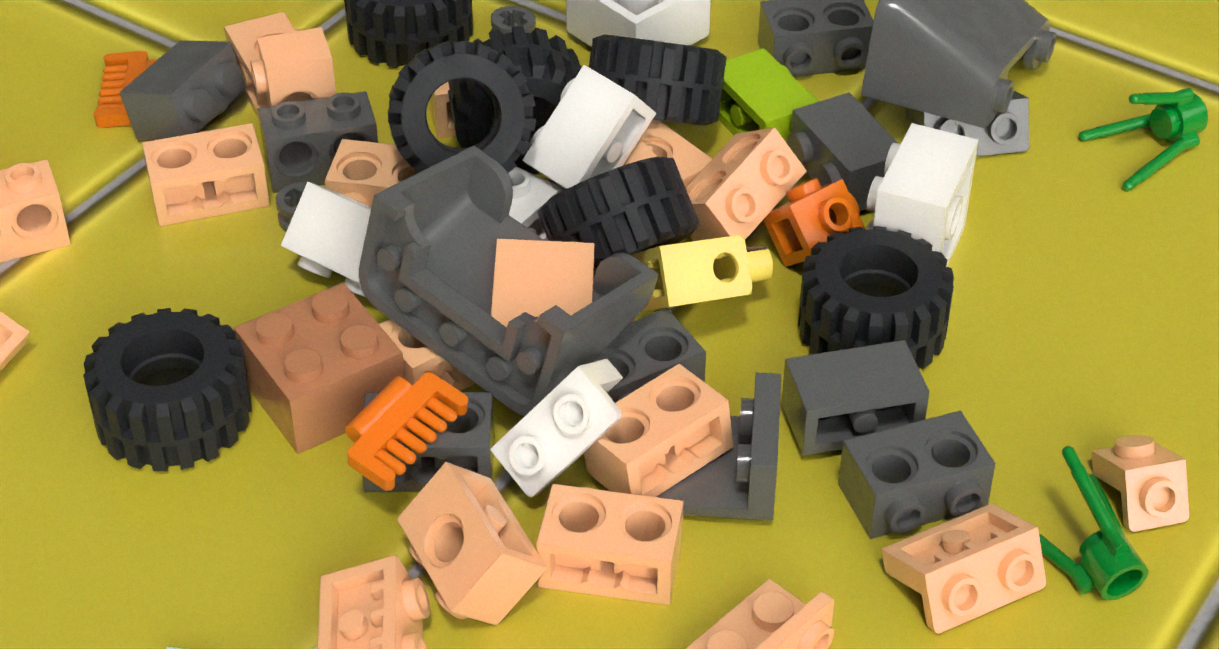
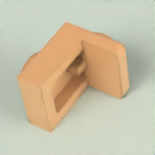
[1092,435,1189,532]

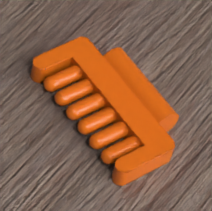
[93,51,157,128]
[345,372,468,491]

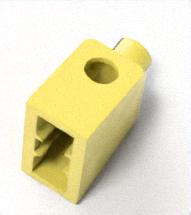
[631,235,773,313]

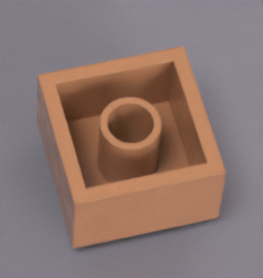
[234,282,405,454]

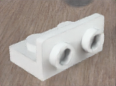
[490,359,623,497]

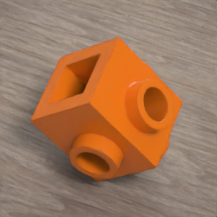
[763,177,866,267]

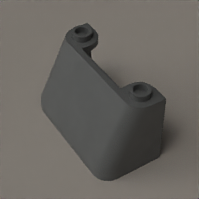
[861,0,1057,129]
[359,146,659,416]

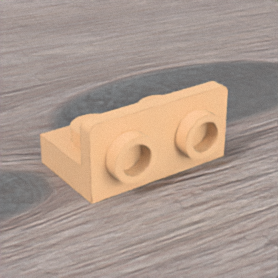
[881,503,1046,633]
[317,555,430,649]
[686,578,834,649]

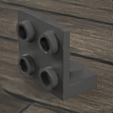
[657,372,781,521]

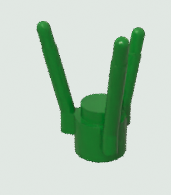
[1078,88,1208,191]
[1039,446,1149,600]

